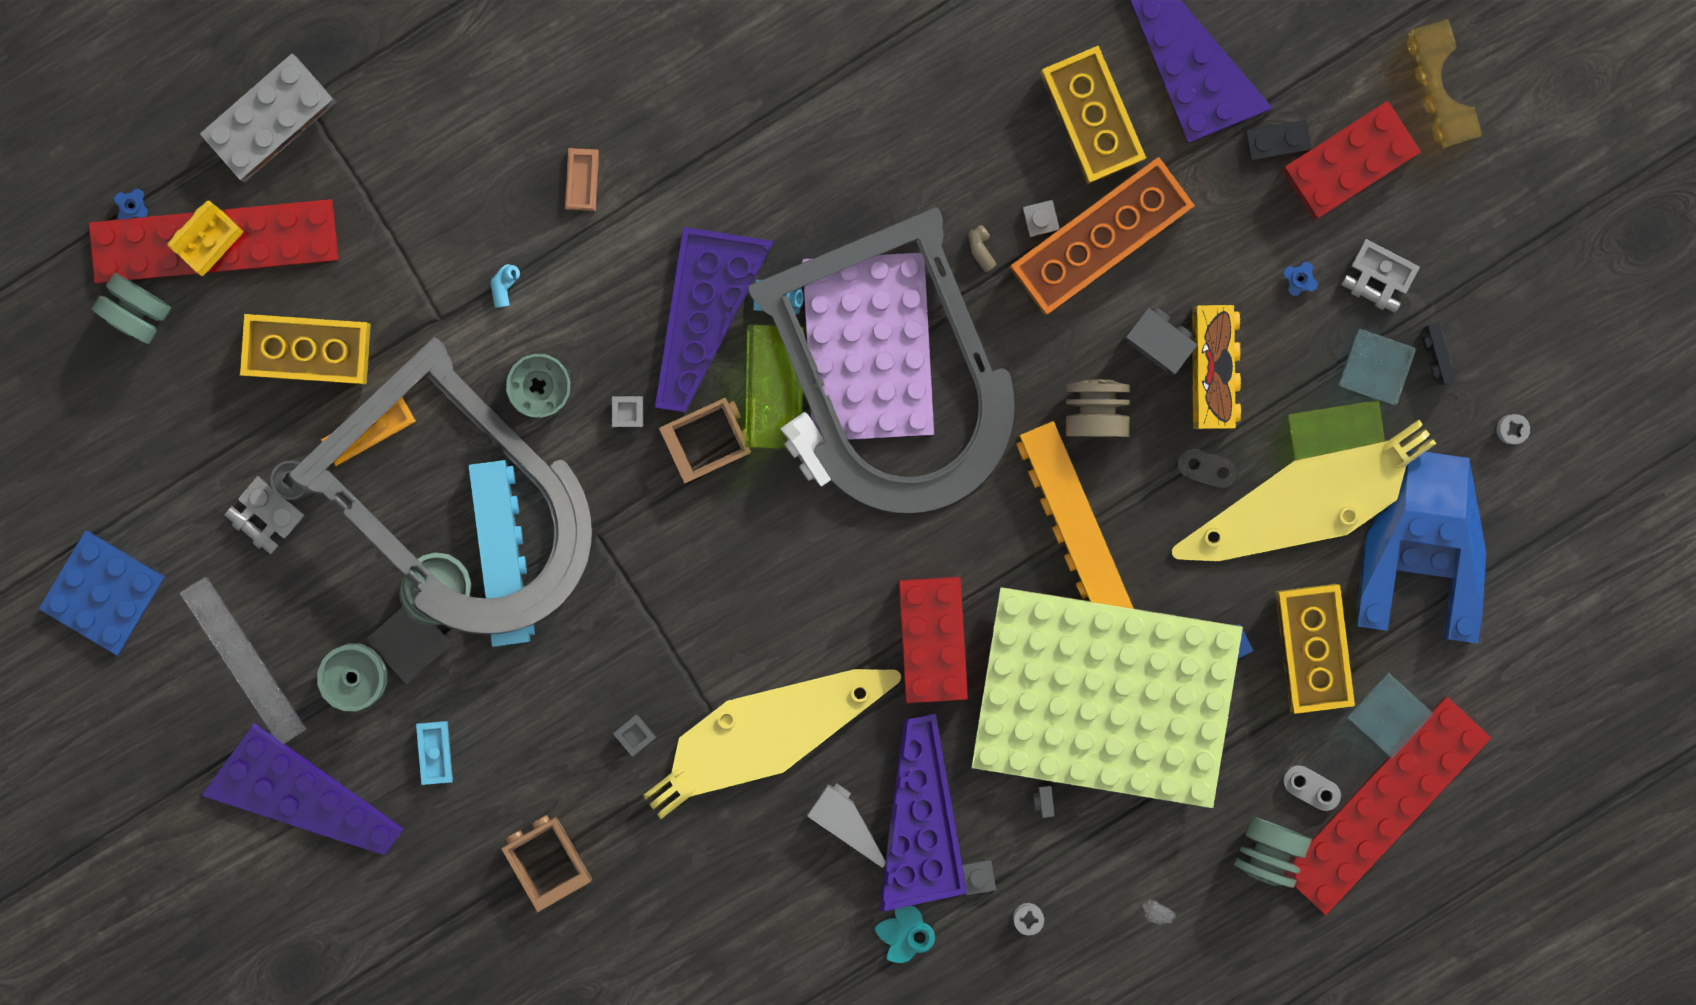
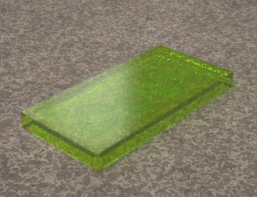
[745,325,804,448]

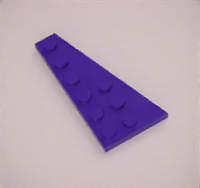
[1129,0,1272,143]
[655,227,774,412]
[879,714,967,911]
[201,723,403,855]

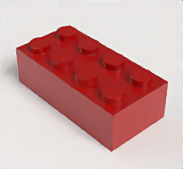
[1281,101,1421,220]
[899,576,968,703]

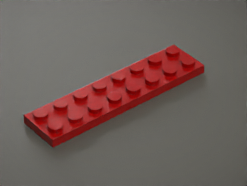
[89,199,339,284]
[1284,696,1491,915]

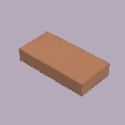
[565,148,599,211]

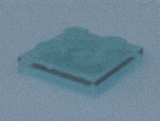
[1338,328,1417,406]
[1347,672,1433,759]

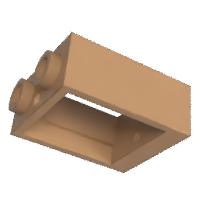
[659,397,754,483]
[501,815,592,912]

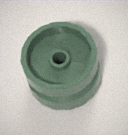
[91,273,172,344]
[399,552,471,626]
[317,643,388,711]

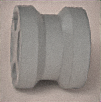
[1496,414,1530,444]
[1013,903,1044,935]

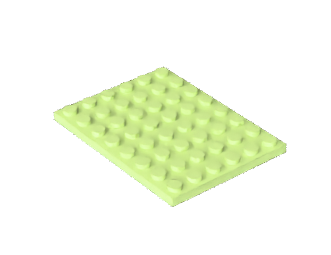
[972,587,1243,808]

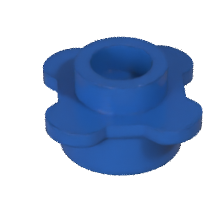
[114,189,148,220]
[1284,262,1318,296]

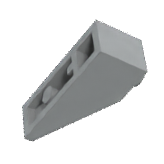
[807,783,886,868]

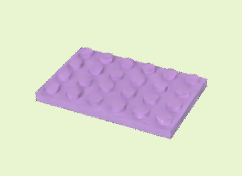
[803,253,934,439]

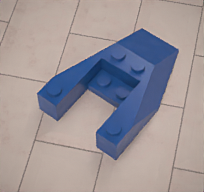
[1353,450,1486,644]

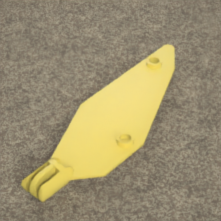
[1172,420,1436,561]
[643,669,901,819]

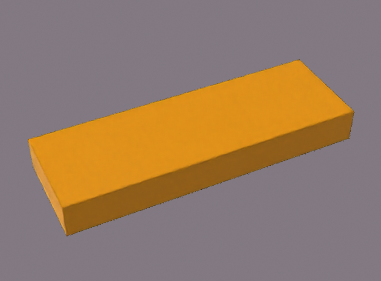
[321,397,416,466]

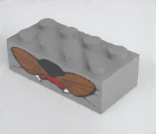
[200,54,336,182]

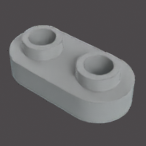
[1283,765,1341,811]

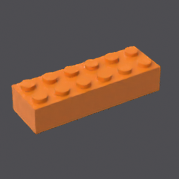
[1009,157,1195,316]

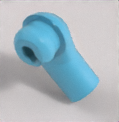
[490,264,520,308]

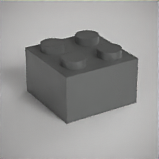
[1122,307,1198,375]

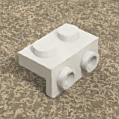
[780,412,831,486]

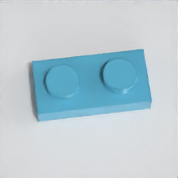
[416,721,453,785]

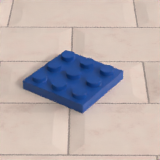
[39,530,166,656]

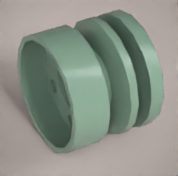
[506,354,571,418]
[1234,816,1312,888]

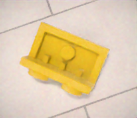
[167,201,244,277]

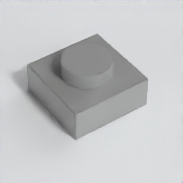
[1023,200,1060,237]
[612,396,643,427]

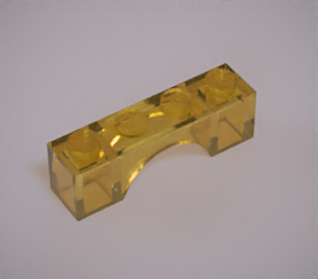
[1407,19,1482,148]

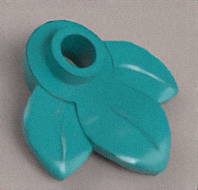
[875,905,935,963]

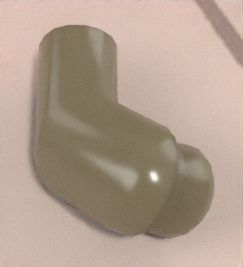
[968,225,997,272]

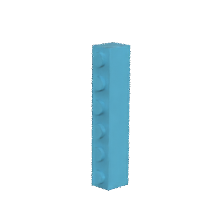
[469,460,535,647]

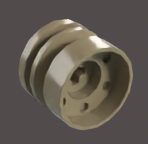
[1066,380,1130,437]

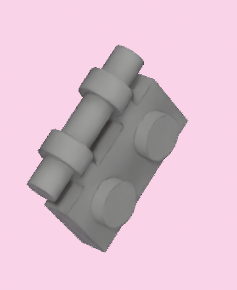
[1341,239,1420,313]
[224,476,305,555]

